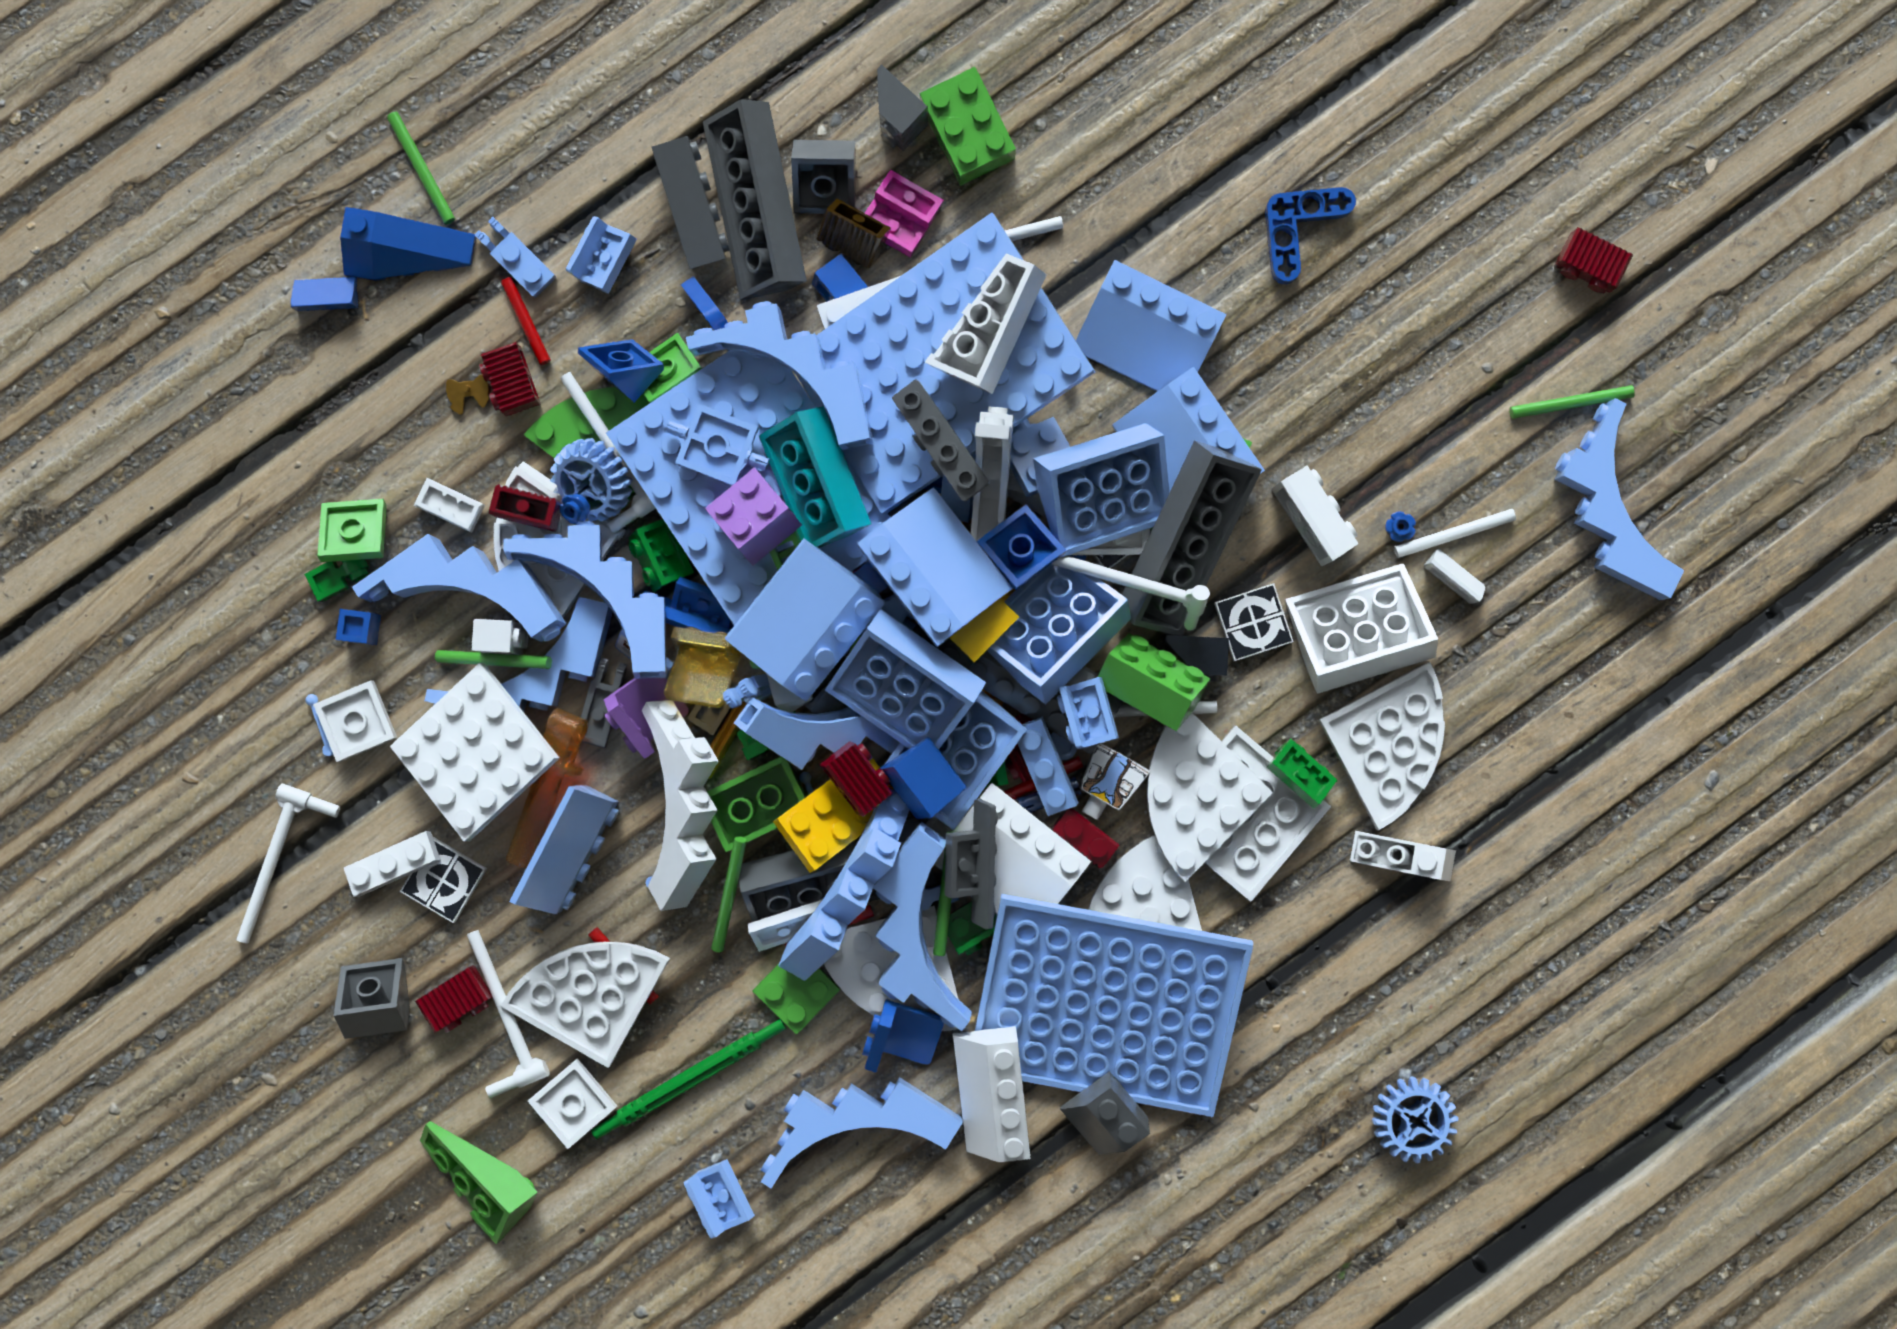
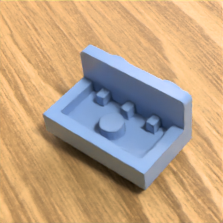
[566,216,637,294]
[1057,677,1119,749]
[684,1159,755,1239]

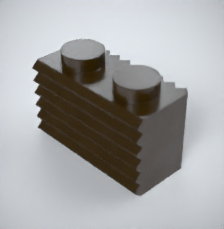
[816,199,891,268]

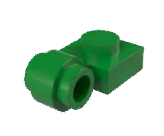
[304,559,369,602]

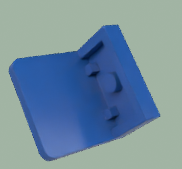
[862,999,944,1072]

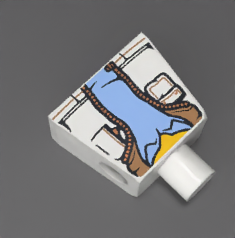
[1079,743,1150,820]

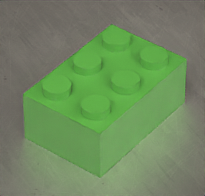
[919,67,1016,186]
[1098,633,1210,731]
[707,756,807,852]

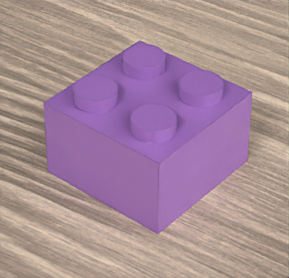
[705,467,802,566]

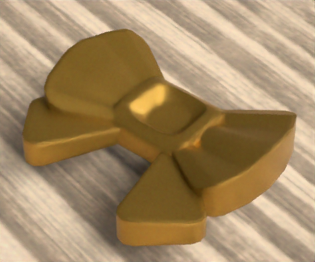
[446,375,490,415]

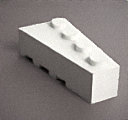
[925,253,1046,394]

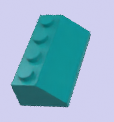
[759,406,872,548]

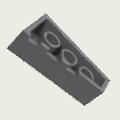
[651,136,730,269]

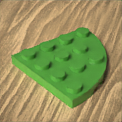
[524,387,650,511]

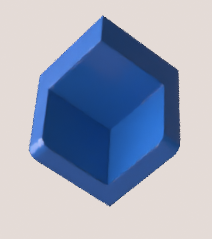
[336,609,381,645]

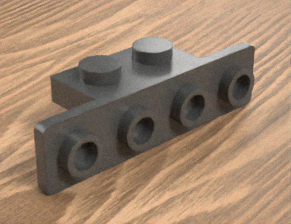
[892,379,989,501]
[945,799,998,929]

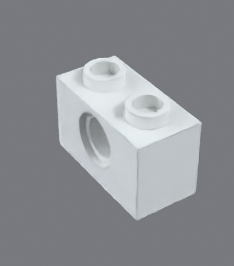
[472,619,529,655]

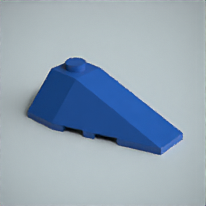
[340,207,476,281]

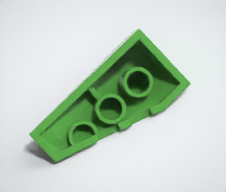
[420,1121,538,1244]

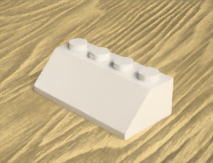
[953,1026,1031,1162]

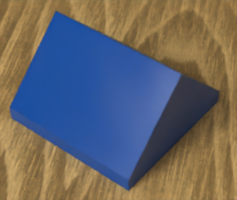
[578,339,664,403]
[976,505,1067,590]
[880,737,966,819]

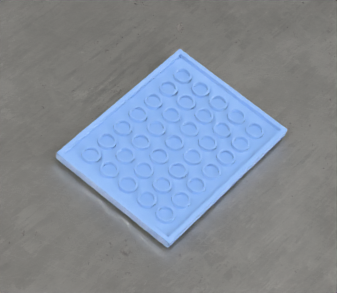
[795,213,1095,515]
[606,350,890,626]
[975,894,1253,1117]

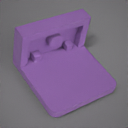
[604,678,689,759]

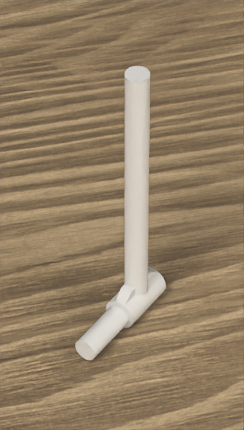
[560,372,656,533]
[1052,556,1210,630]
[236,783,340,943]
[467,930,550,1098]

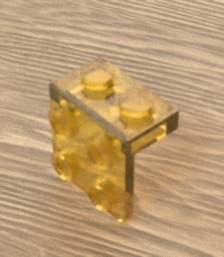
[664,627,741,708]

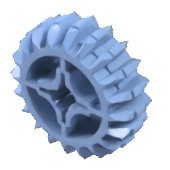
[550,438,633,522]
[1372,1077,1459,1163]

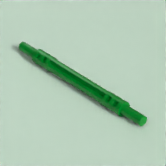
[591,1019,787,1140]

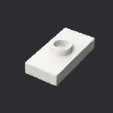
[414,478,485,533]

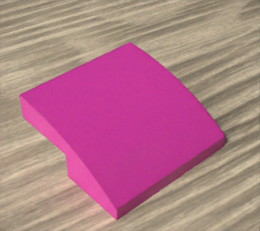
[865,170,944,258]

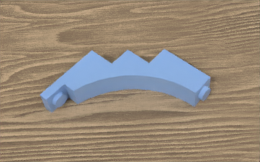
[352,534,566,642]

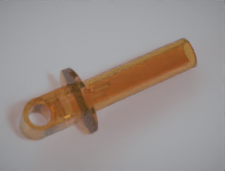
[505,708,588,868]

